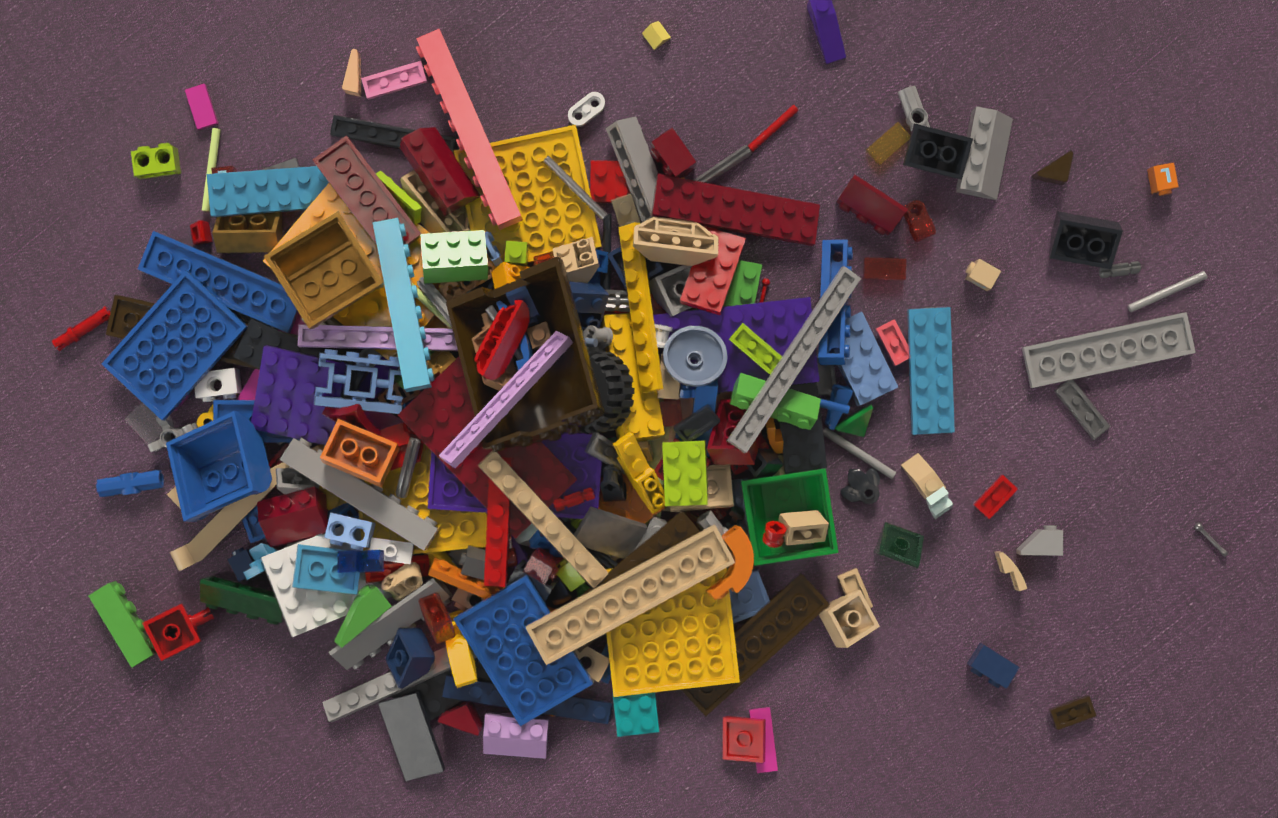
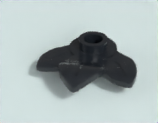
[840,468,880,504]

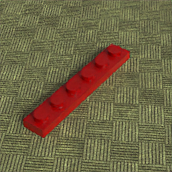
[484,457,513,587]

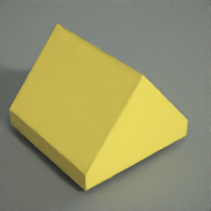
[642,21,671,50]

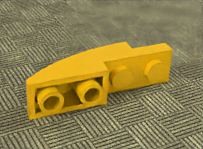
[613,432,665,514]
[443,610,478,688]

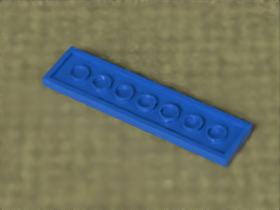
[138,231,299,333]

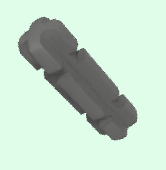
[1099,261,1141,278]

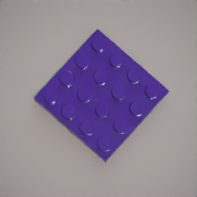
[251,345,348,445]

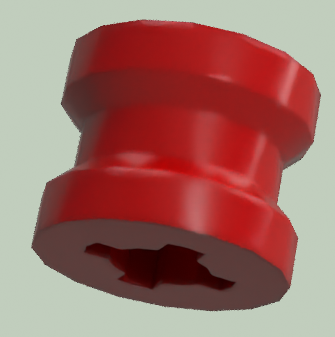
[762,521,787,548]

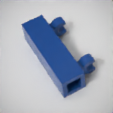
[675,379,718,456]

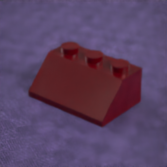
[836,174,908,235]
[257,486,328,548]

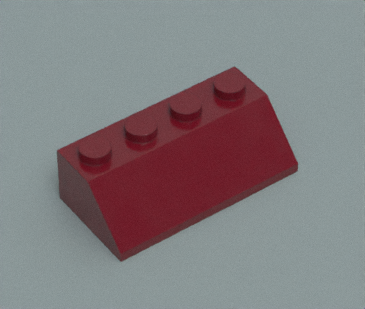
[400,127,480,216]

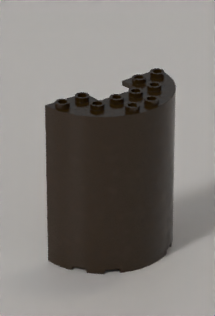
[446,256,604,452]

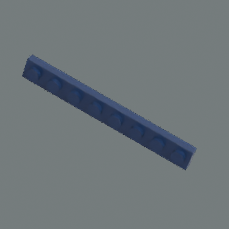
[442,675,612,724]

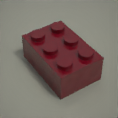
[707,399,763,465]

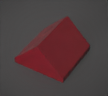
[438,701,483,736]

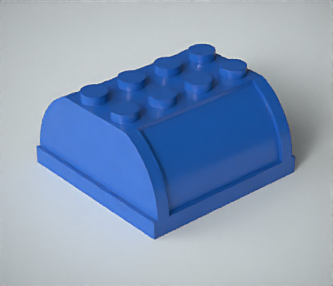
[166,411,272,522]

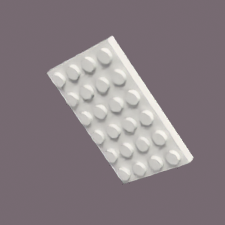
[261,526,392,637]

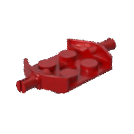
[379,422,425,471]

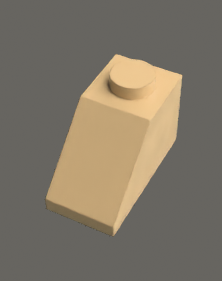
[901,453,946,499]

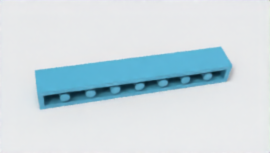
[373,218,435,392]

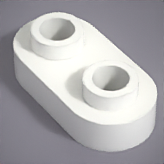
[568,92,605,127]

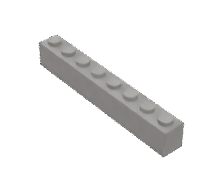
[280,437,440,551]

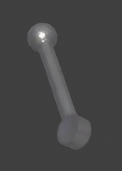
[1195,523,1229,557]

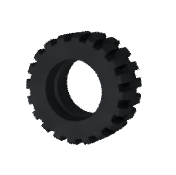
[580,351,635,433]

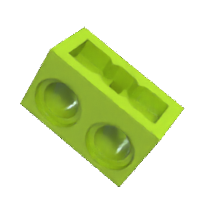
[131,143,181,179]

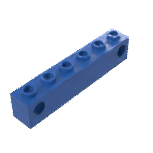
[818,239,853,365]

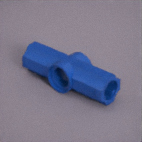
[96,470,164,497]

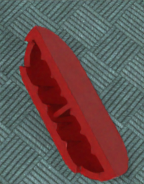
[475,300,530,380]

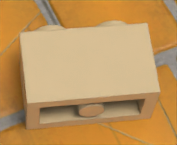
[778,510,829,545]

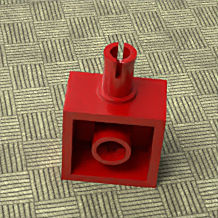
[142,603,214,661]

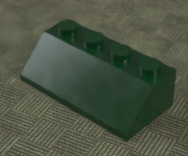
[200,576,285,625]

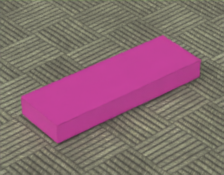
[749,707,778,773]

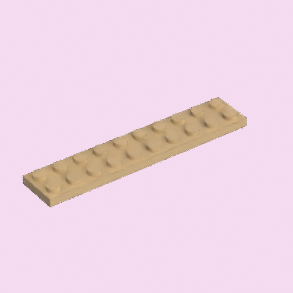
[526,524,735,665]

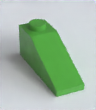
[334,584,392,648]

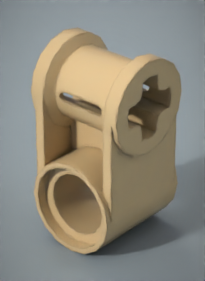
[381,562,423,601]

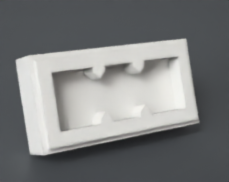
[368,537,414,564]

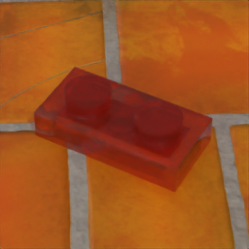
[863,257,907,280]

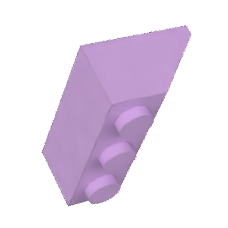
[483,711,550,759]

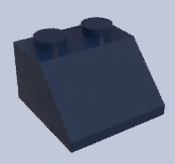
[385,628,435,689]

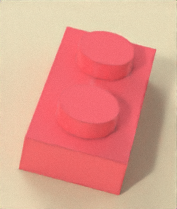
[875,319,909,366]

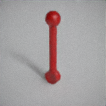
[759,278,770,303]

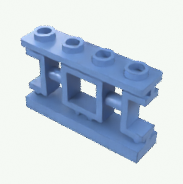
[313,349,403,414]

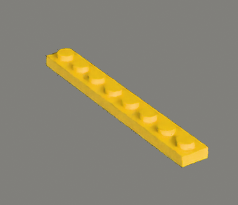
[618,222,663,393]

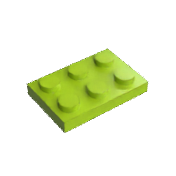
[662,441,708,506]

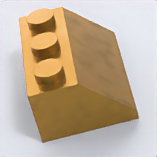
[212,212,283,253]

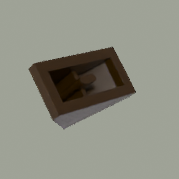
[1032,150,1074,185]

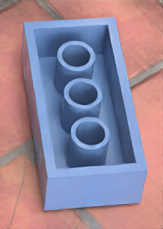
[831,312,898,406]

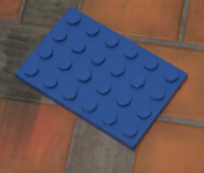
[102,270,248,421]
[453,575,593,726]

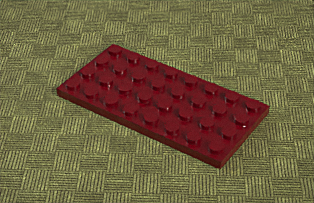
[398,356,577,539]

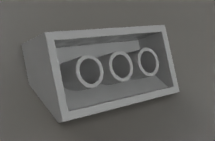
[956,106,1013,200]

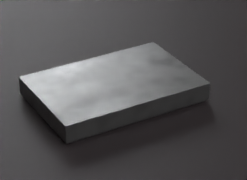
[574,507,647,559]

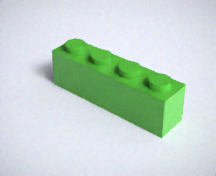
[730,373,821,430]
[88,581,157,668]

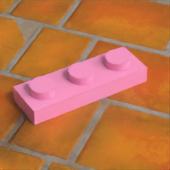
[361,61,428,100]

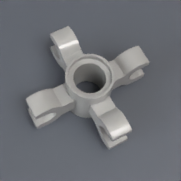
[147,415,198,452]

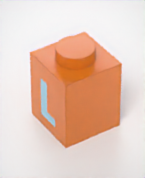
[1147,163,1179,196]

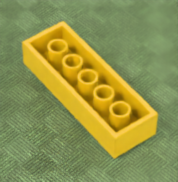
[600,313,665,442]

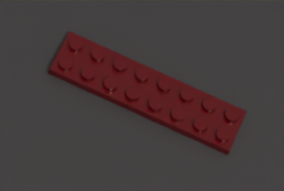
[651,174,820,246]

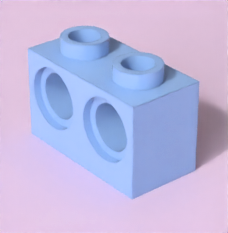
[324,513,376,551]

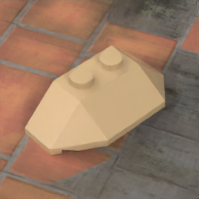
[400,170,469,233]
[633,216,718,266]

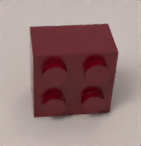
[650,127,696,178]

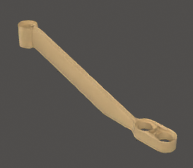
[170,444,325,571]

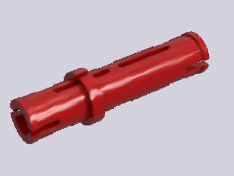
[52,306,110,351]

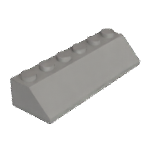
[329,578,452,670]

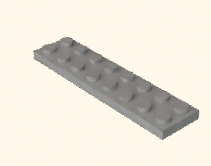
[1022,312,1196,388]

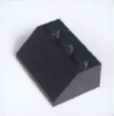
[1049,211,1123,269]

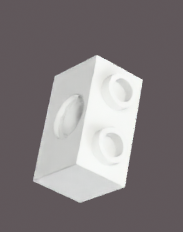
[194,368,242,402]

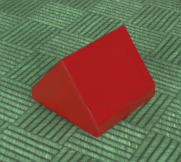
[190,220,213,245]

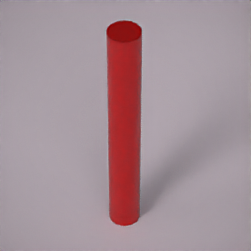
[748,105,799,152]

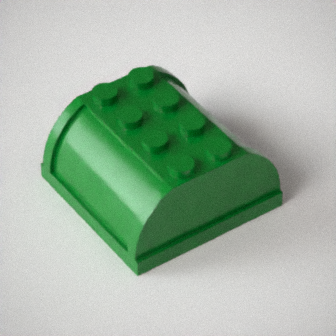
[741,468,838,566]

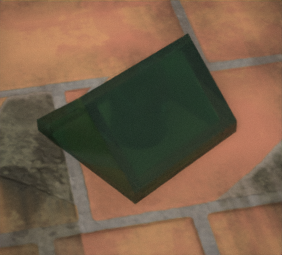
[874,522,924,568]

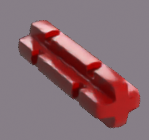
[553,487,595,512]

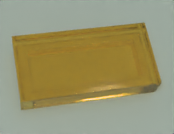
[866,122,910,166]

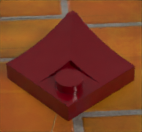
[322,404,381,436]

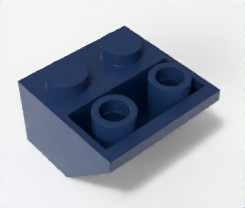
[569,282,609,331]

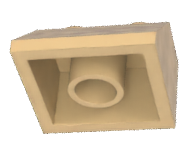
[819,590,880,648]

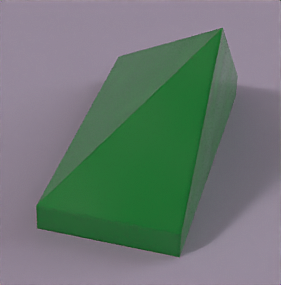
[835,405,873,437]

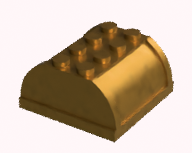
[264,211,385,330]

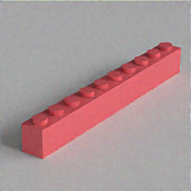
[416,29,523,230]

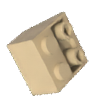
[553,237,599,283]

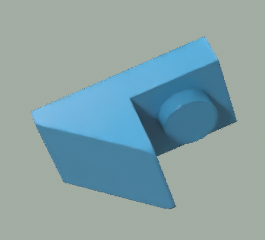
[243,543,279,580]

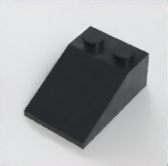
[903,123,973,180]

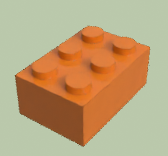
[320,419,400,488]

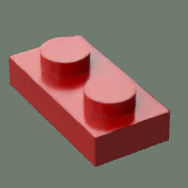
[973,475,1018,519]

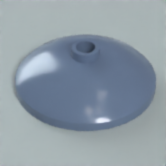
[663,326,727,387]

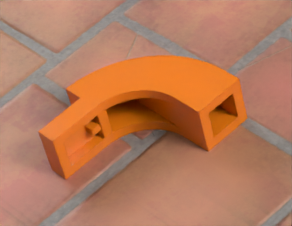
[705,525,754,600]

